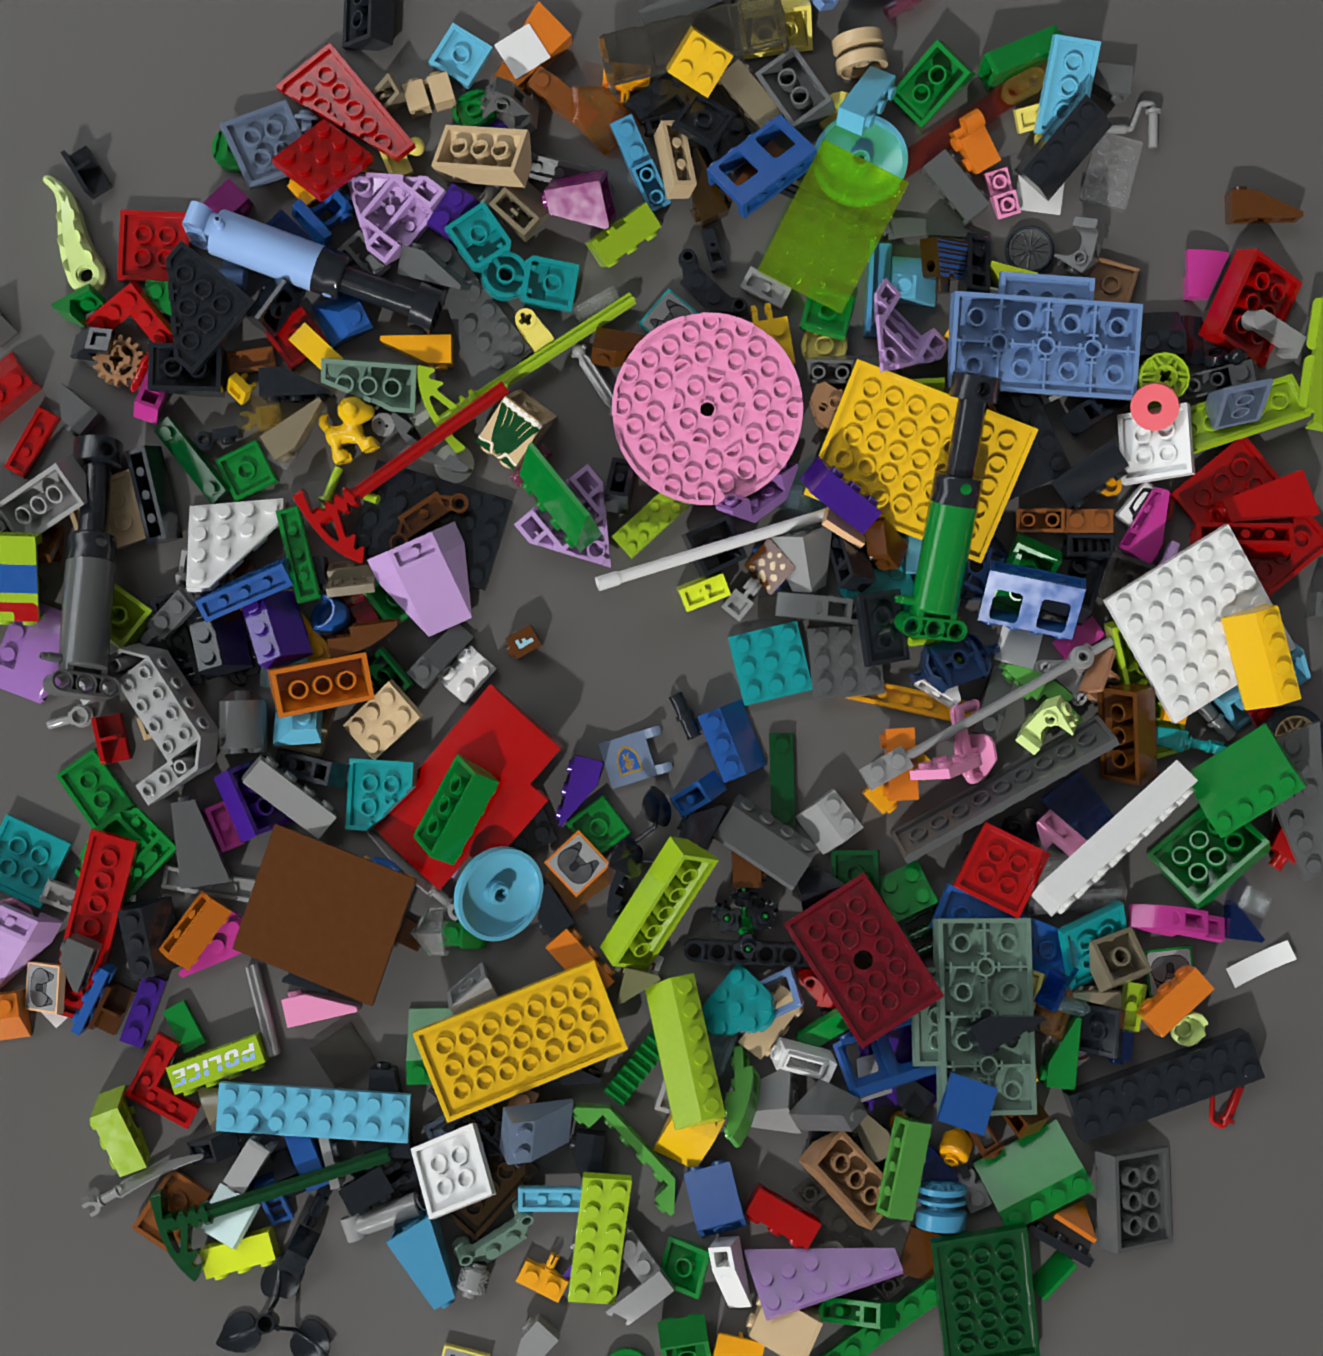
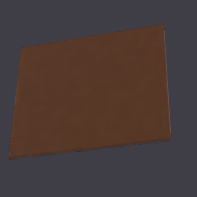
[232,823,417,1006]

